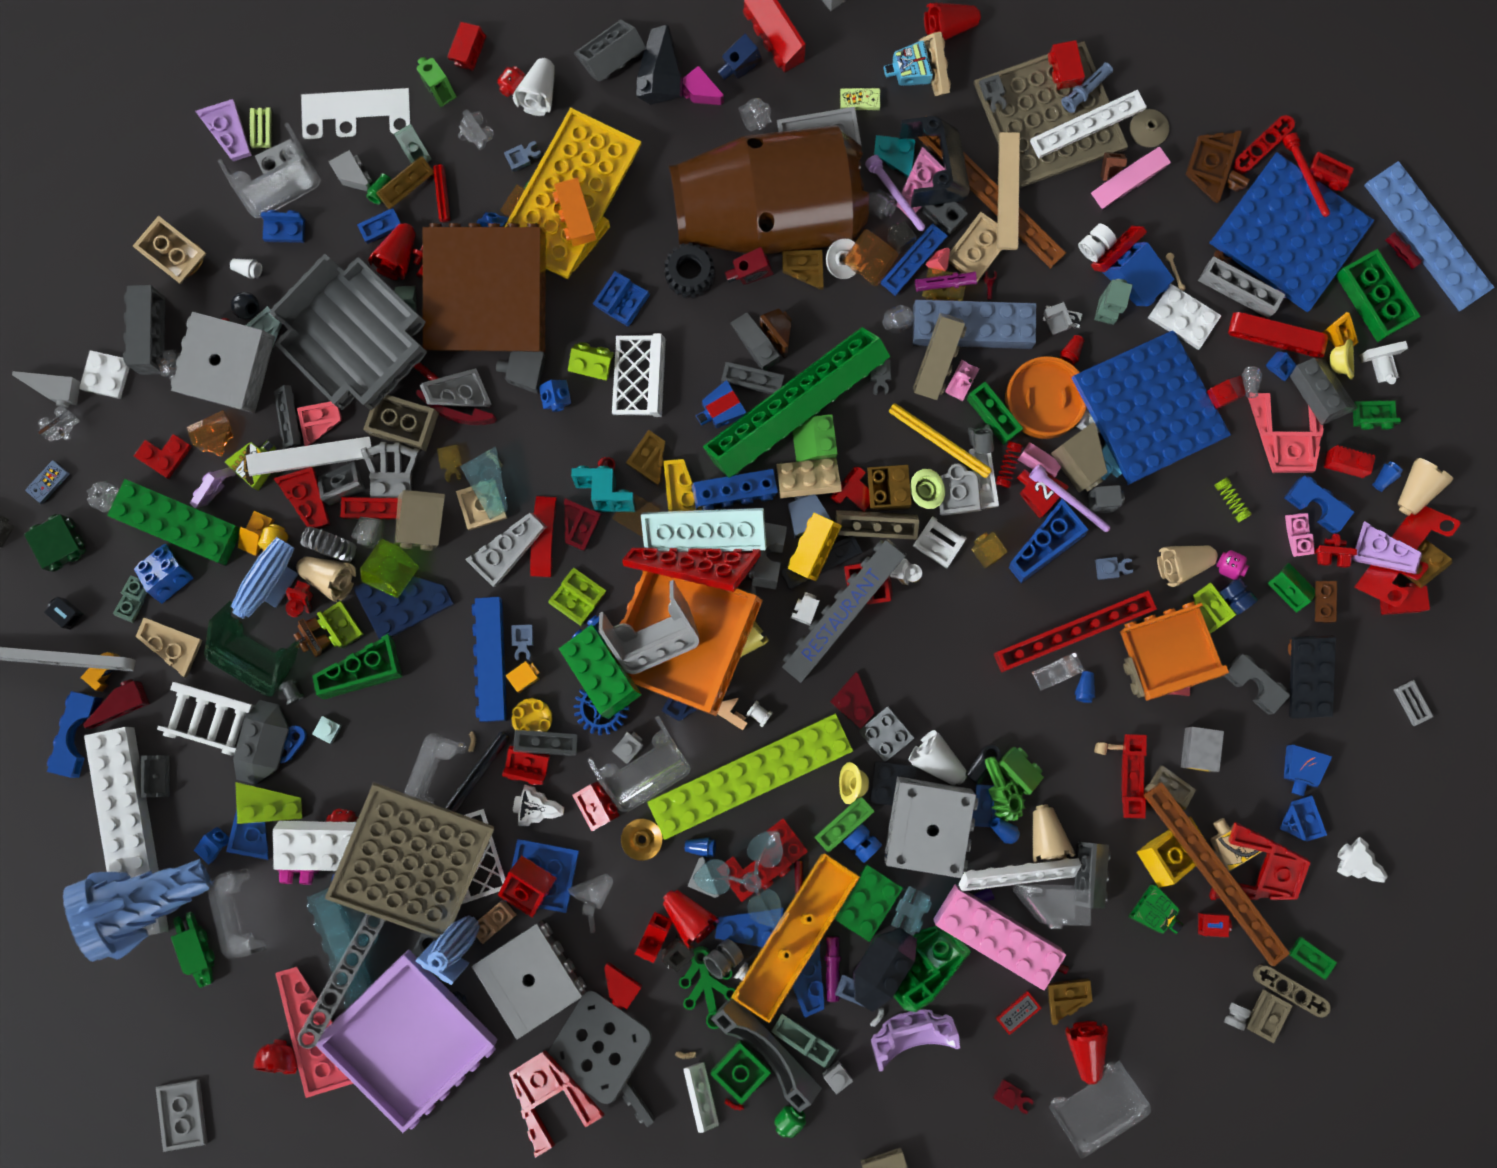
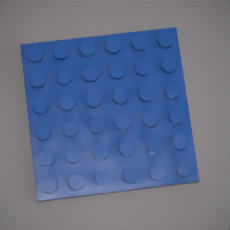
[1209,152,1374,313]
[1071,330,1231,485]

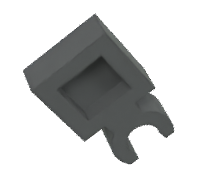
[979,74,1006,113]
[870,359,891,395]

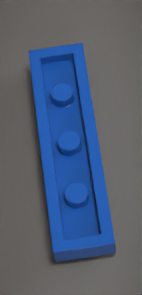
[881,223,948,296]

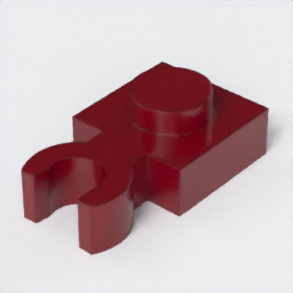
[993,1079,1034,1114]

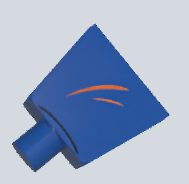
[1284,745,1332,796]

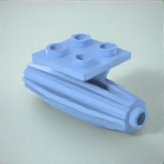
[231,537,298,619]
[416,915,480,985]

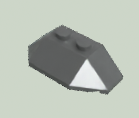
[233,700,289,785]

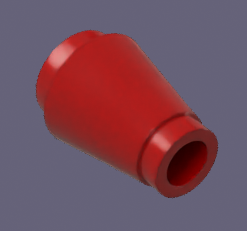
[1060,335,1085,365]

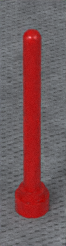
[1282,133,1330,217]

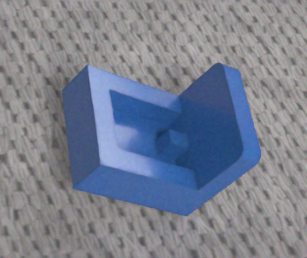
[194,827,229,865]

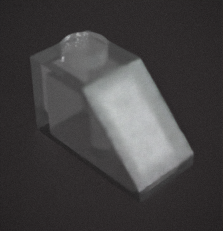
[1032,652,1084,690]

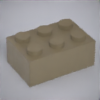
[363,395,439,452]

